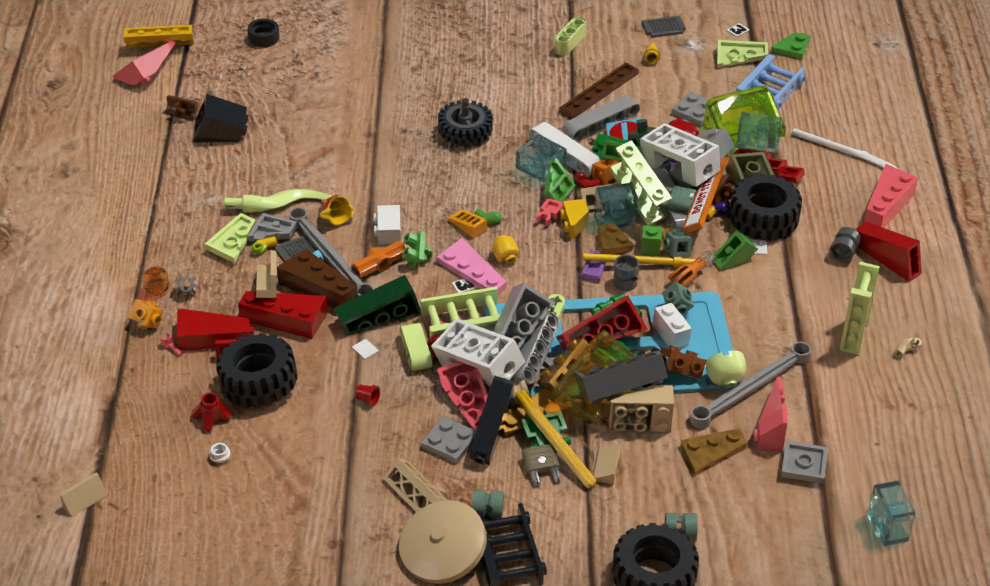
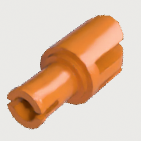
[668,257,707,287]

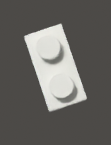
[374,205,401,244]
[652,303,692,348]

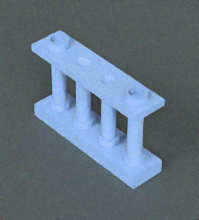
[735,54,806,116]

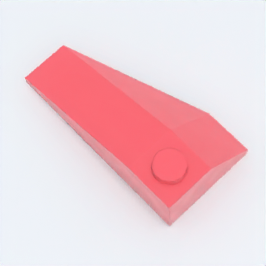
[113,40,176,86]
[753,377,788,451]

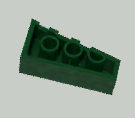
[334,275,421,336]

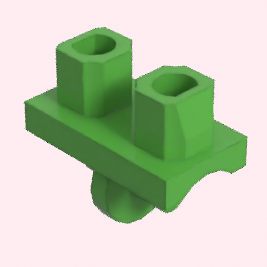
[402,231,433,269]

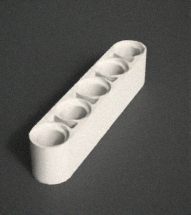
[529,122,601,177]

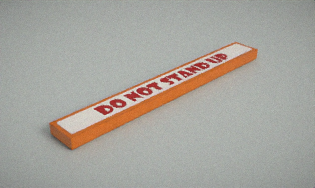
[683,153,729,234]

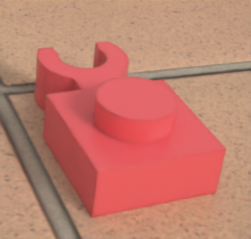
[537,198,563,226]

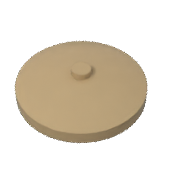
[399,500,487,584]

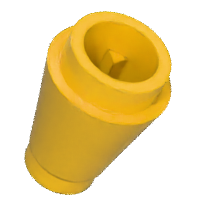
[643,43,660,64]

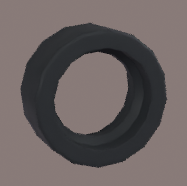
[247,19,280,47]

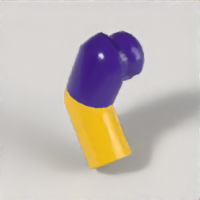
[706,202,729,220]

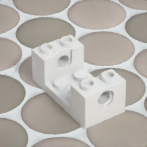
[640,123,721,187]
[431,318,525,386]

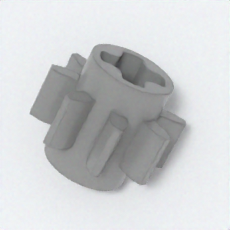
[174,272,198,296]

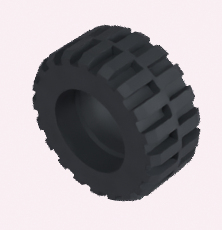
[729,174,802,241]
[216,333,298,408]
[612,523,699,586]

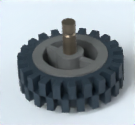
[438,98,493,146]

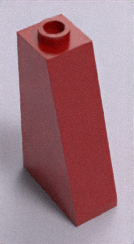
[855,222,922,282]
[177,309,254,351]

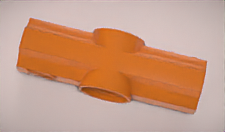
[351,241,406,278]

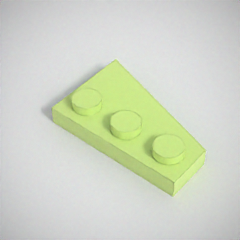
[717,40,768,68]
[205,213,256,264]

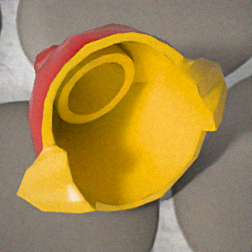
[319,195,355,226]

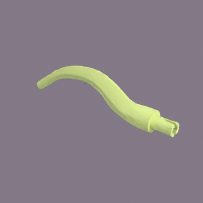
[224,189,355,213]

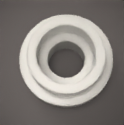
[209,443,231,463]

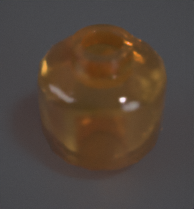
[143,266,169,296]

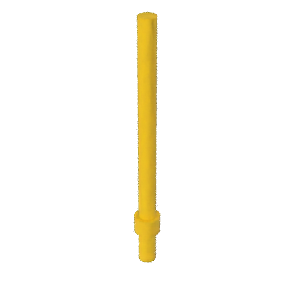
[582,253,696,267]

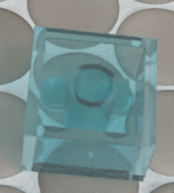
[736,112,782,153]
[516,134,567,183]
[594,182,638,227]
[867,481,916,546]

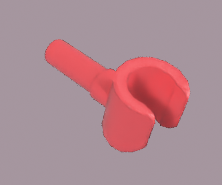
[160,333,182,357]

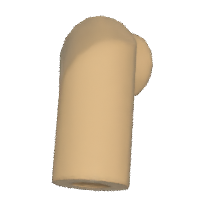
[894,337,922,358]

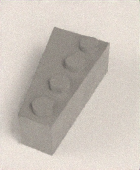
[670,128,735,188]
[493,283,556,349]

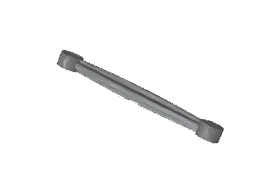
[289,207,374,296]
[690,342,811,429]

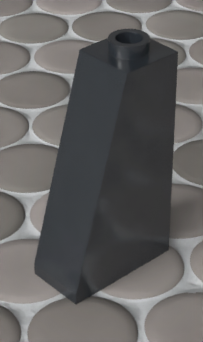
[470,375,515,465]

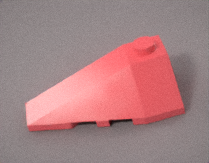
[437,361,489,430]

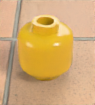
[492,235,519,264]

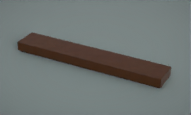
[559,62,639,119]

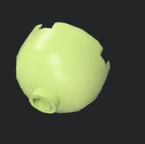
[705,351,747,388]

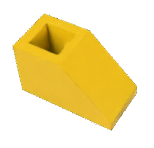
[560,199,589,240]

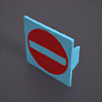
[606,118,641,140]

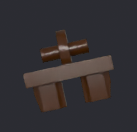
[166,95,199,120]
[712,174,735,205]

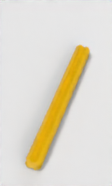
[515,390,597,489]

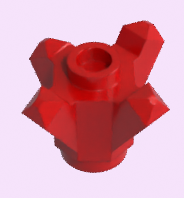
[191,393,231,432]

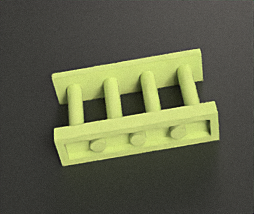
[609,141,672,226]
[839,262,880,355]
[420,287,501,339]

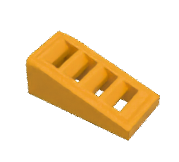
[448,209,487,238]

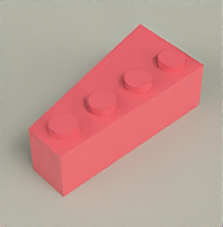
[864,164,918,228]

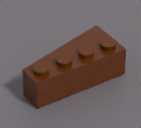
[277,249,358,308]

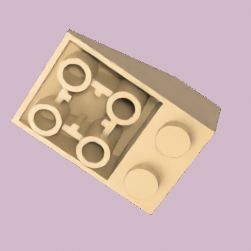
[609,385,674,432]

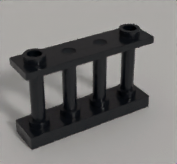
[476,503,547,586]

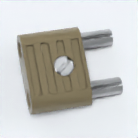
[521,444,561,486]

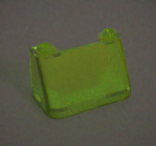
[703,85,786,148]

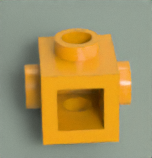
[128,299,164,330]

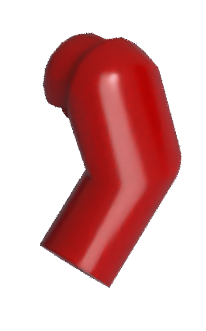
[575,173,600,188]

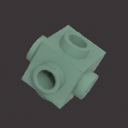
[663,229,692,257]
[662,281,694,315]

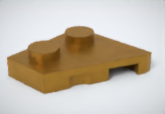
[597,223,634,254]

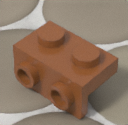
[659,345,706,379]

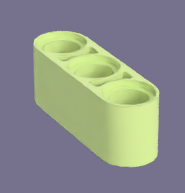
[555,17,586,56]
[400,323,432,371]

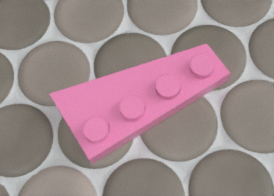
[437,238,507,294]

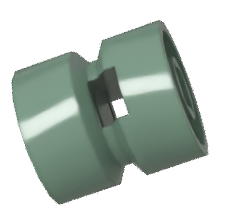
[472,490,504,519]
[664,513,698,542]

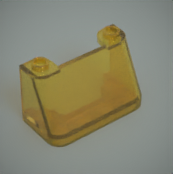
[546,329,634,424]

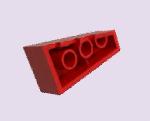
[238,291,328,339]
[556,295,648,352]

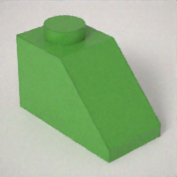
[641,225,662,256]
[711,231,758,271]

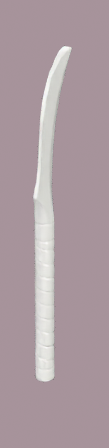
[792,128,898,169]

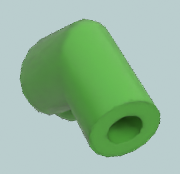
[474,208,502,225]

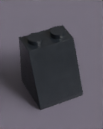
[193,94,249,142]

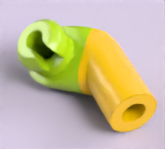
[252,236,277,254]

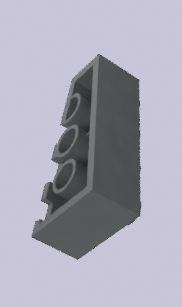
[574,351,668,403]

